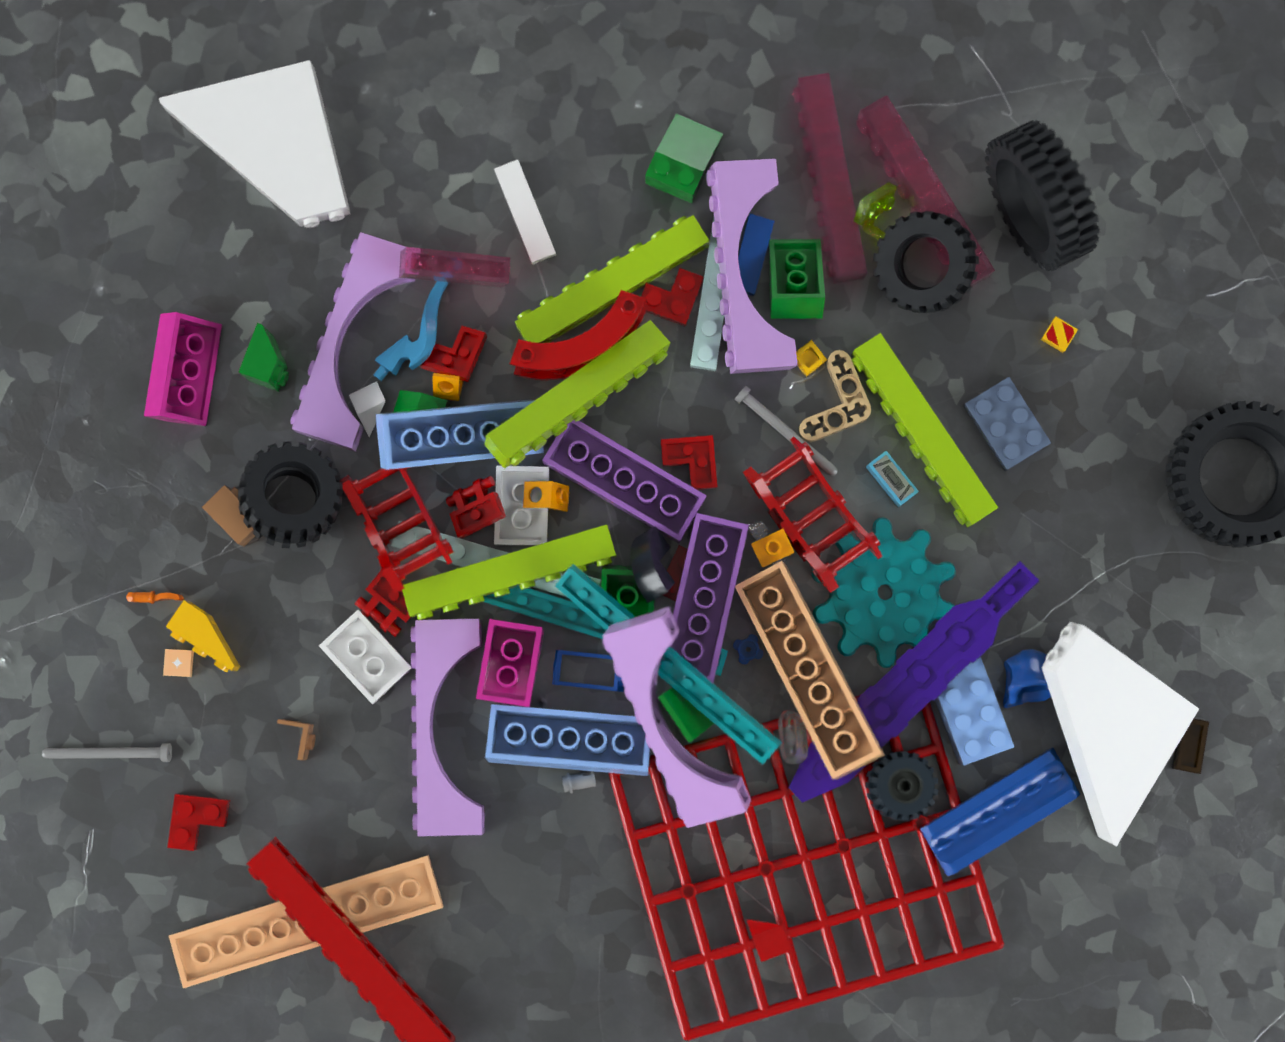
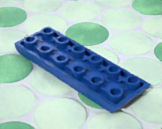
[920,748,1080,876]

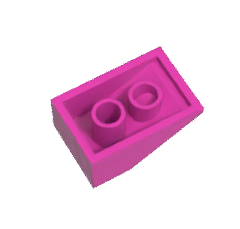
[476,619,544,707]

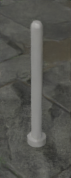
[734,386,838,476]
[42,743,172,762]

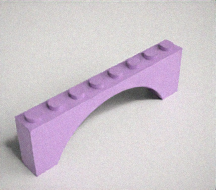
[706,159,798,374]
[291,232,423,452]
[603,607,751,828]
[411,619,485,836]

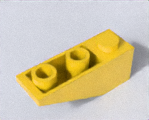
[166,600,240,672]

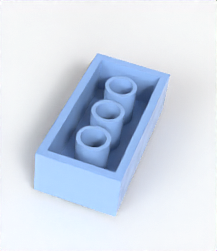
[935,656,1014,765]

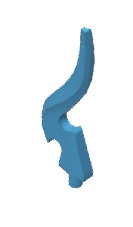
[373,266,458,382]

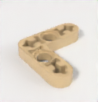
[798,350,871,442]

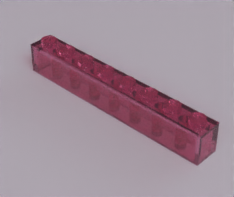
[793,73,867,284]
[857,95,995,287]

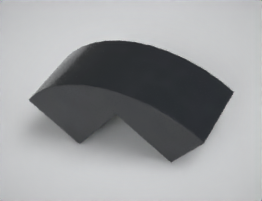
[630,526,675,603]

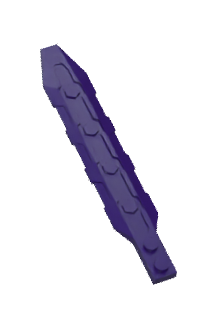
[789,561,1040,803]

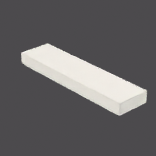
[494,159,556,265]

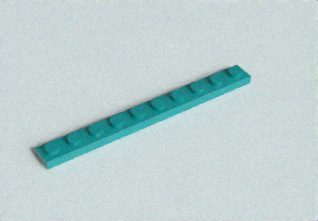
[555,564,781,764]
[483,586,728,676]

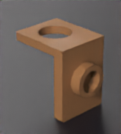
[277,719,316,761]

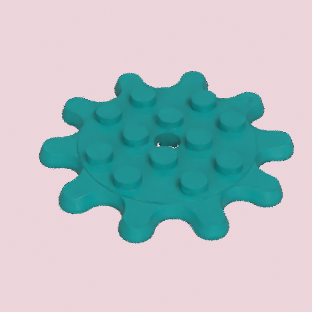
[811,517,956,668]

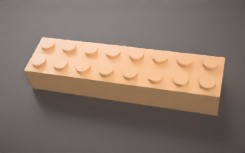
[735,561,885,780]

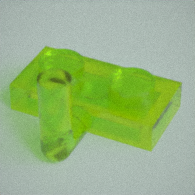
[854,182,897,240]

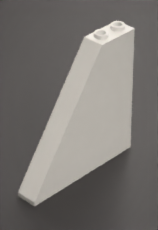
[159,60,351,228]
[1042,622,1199,846]

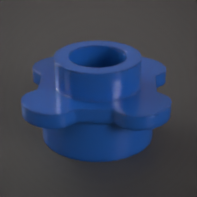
[733,634,763,665]

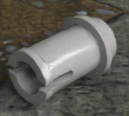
[562,771,596,794]

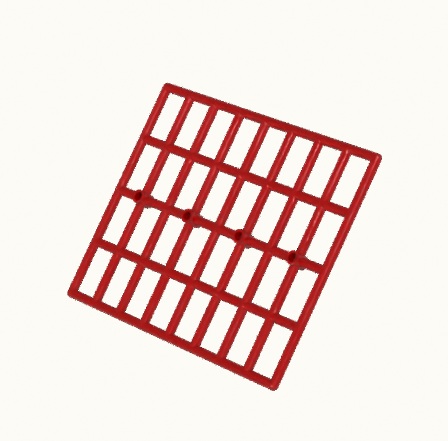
[608,694,1004,1041]

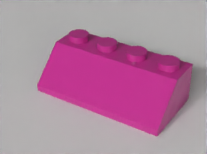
[144,312,222,426]

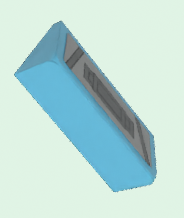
[866,451,919,508]

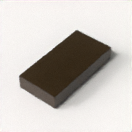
[1172,718,1209,774]

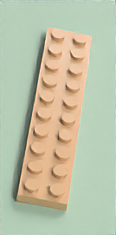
[169,855,444,988]

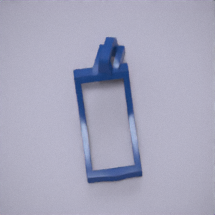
[552,650,625,692]

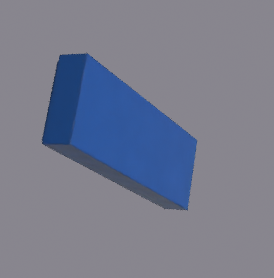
[738,214,774,296]

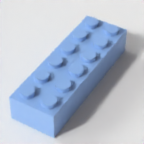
[376,400,544,470]
[485,704,650,776]

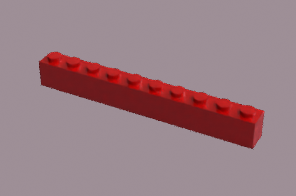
[246,837,456,1042]

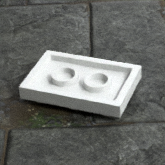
[494,466,549,546]
[319,610,412,704]

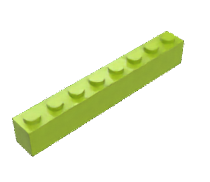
[515,215,710,343]
[484,320,670,469]
[851,333,998,528]
[402,525,616,621]

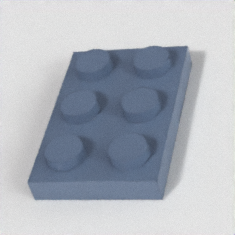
[963,377,1051,471]

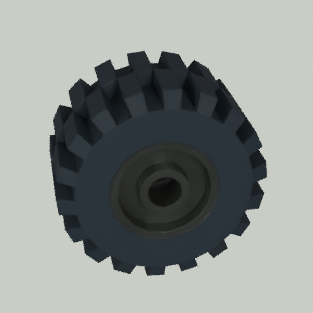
[865,752,939,820]

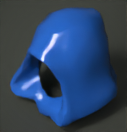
[1003,649,1051,708]

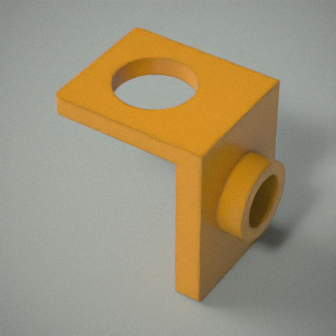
[432,373,464,401]
[523,481,570,512]
[751,529,795,568]

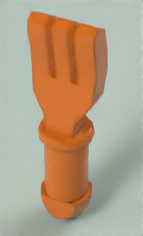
[126,591,184,604]

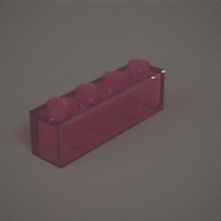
[399,247,510,287]

